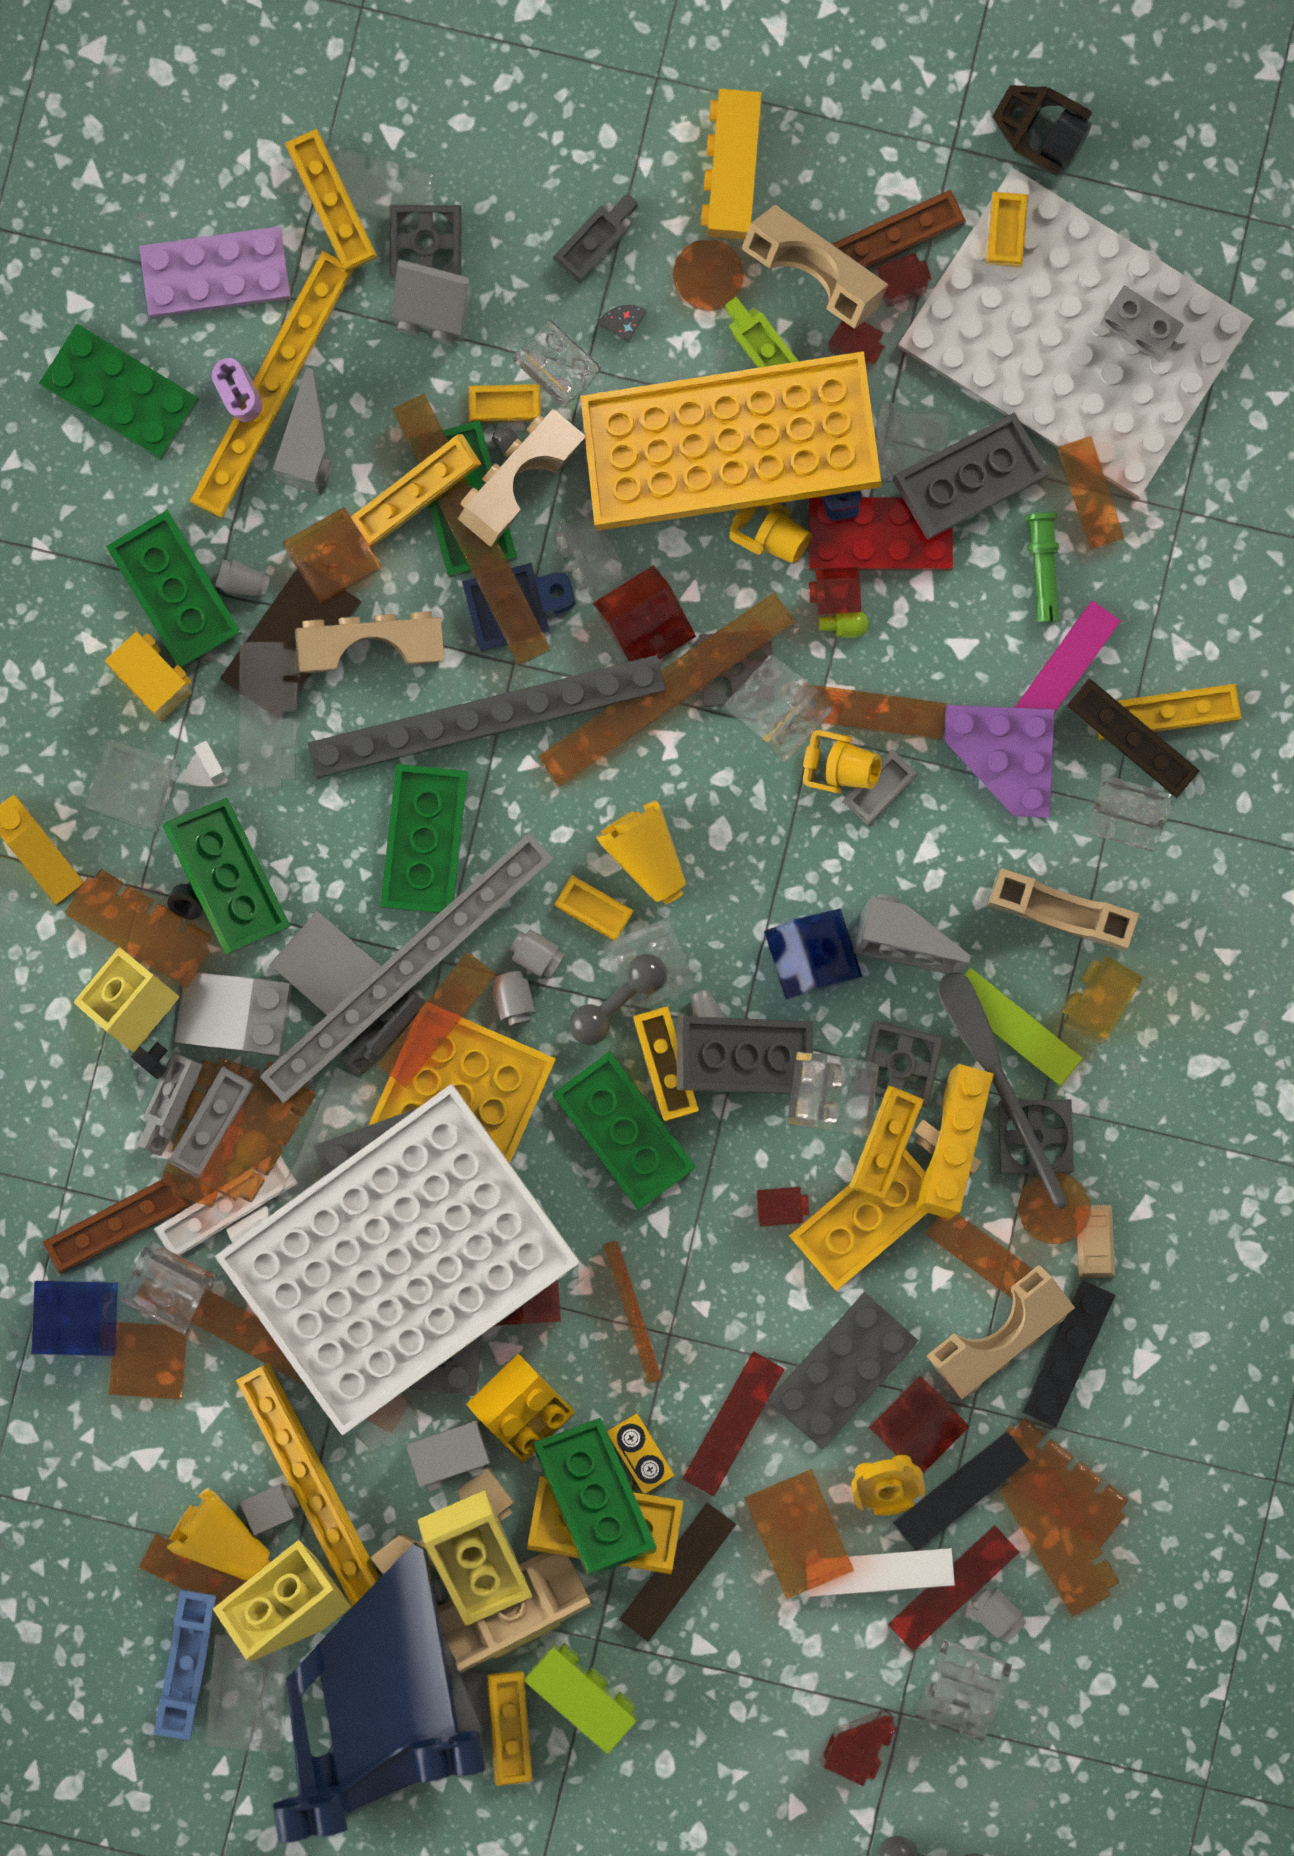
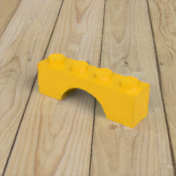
[916,1064,993,1219]

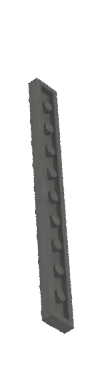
[308,655,666,779]

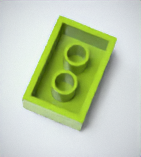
[524,1642,637,1754]

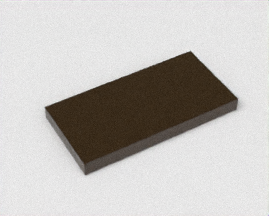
[220,561,362,720]

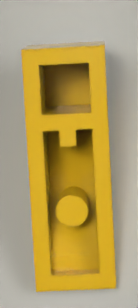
[0,794,85,906]

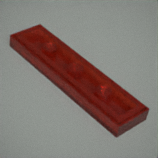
[682,1351,785,1497]
[887,1525,1019,1652]

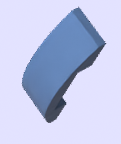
[154,1589,217,1741]

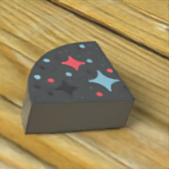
[598,305,647,343]

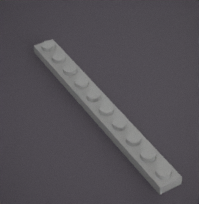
[259,832,553,1103]

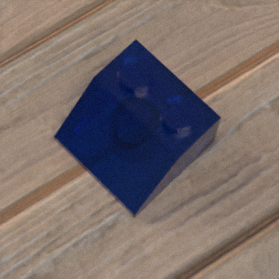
[764,908,863,1000]

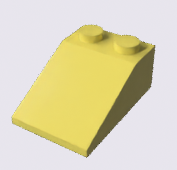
[418,1490,533,1626]
[213,1540,351,1662]

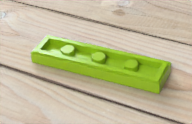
[964,967,1083,1087]

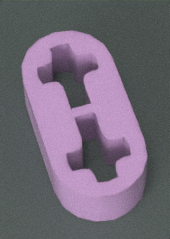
[212,358,262,422]

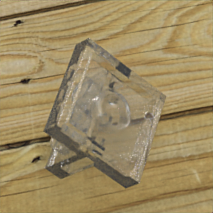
[120,1241,216,1335]

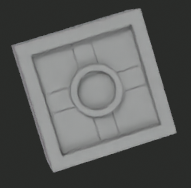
[406,1420,491,1491]

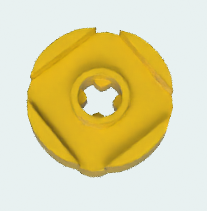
[851,1455,926,1516]

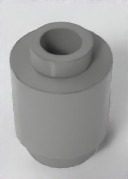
[509,929,565,979]
[493,971,536,1027]
[972,1588,1027,1643]

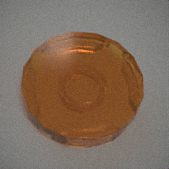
[673,240,744,312]
[1018,1172,1091,1244]

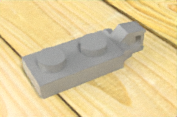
[137,1053,203,1156]

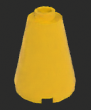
[595,800,686,904]
[167,1488,272,1581]

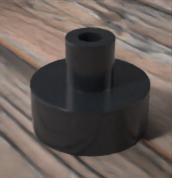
[167,882,203,920]
[130,1042,168,1080]

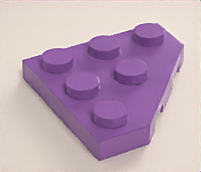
[945,705,1055,818]

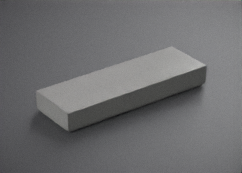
[168,1066,254,1180]

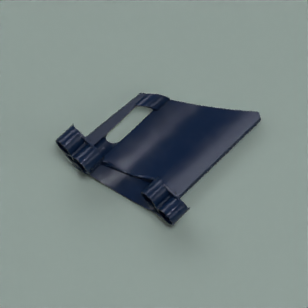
[272,1542,487,1843]

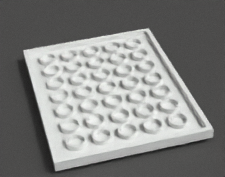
[897,167,1253,499]
[215,1084,581,1436]

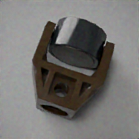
[992,85,1092,176]

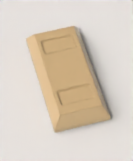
[1076,1205,1115,1278]

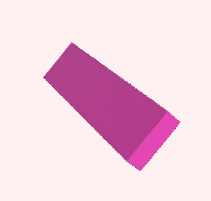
[1014,600,1121,712]

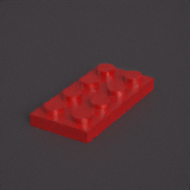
[809,497,953,570]

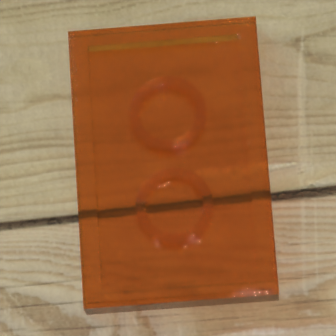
[744,1469,854,1600]

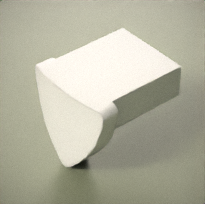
[183,741,228,788]
[226,1205,271,1243]

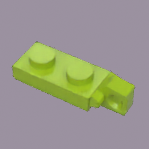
[724,297,799,368]

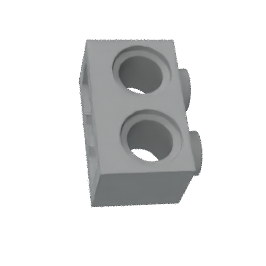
[1100,285,1184,363]

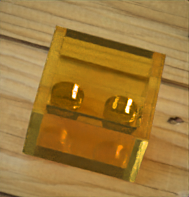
[1061,955,1143,1045]

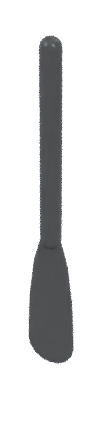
[937,973,1068,1209]

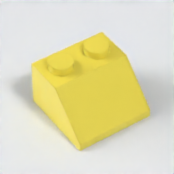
[73,947,180,1053]

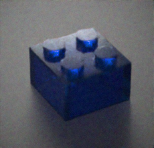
[32,1281,118,1356]

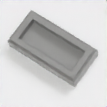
[842,749,918,826]

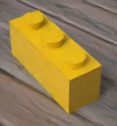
[633,1006,699,1123]

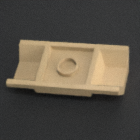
[437,1552,592,1673]

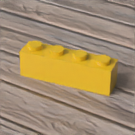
[701,89,762,240]

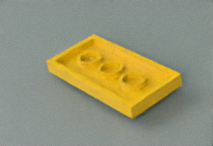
[789,1149,927,1291]
[527,1476,684,1574]

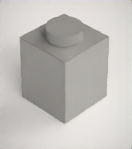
[239,1483,299,1536]

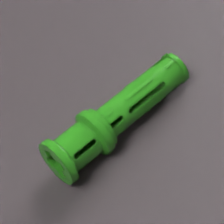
[1025,512,1060,623]

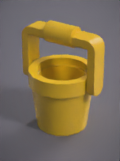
[729,503,812,564]
[803,730,882,794]

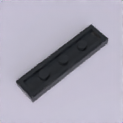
[893,1431,1030,1551]

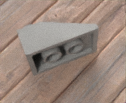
[391,259,473,344]
[273,367,333,495]
[853,894,971,974]
[174,971,293,1057]

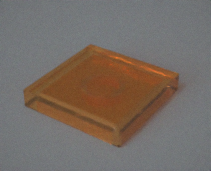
[282,507,382,604]
[109,1321,188,1400]

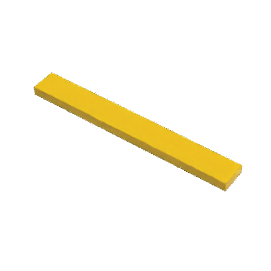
[190,251,355,520]
[236,1363,380,1607]

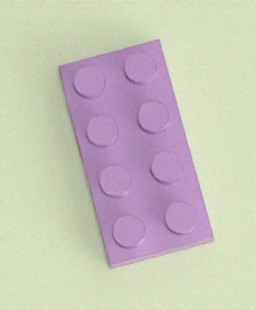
[139,226,291,318]

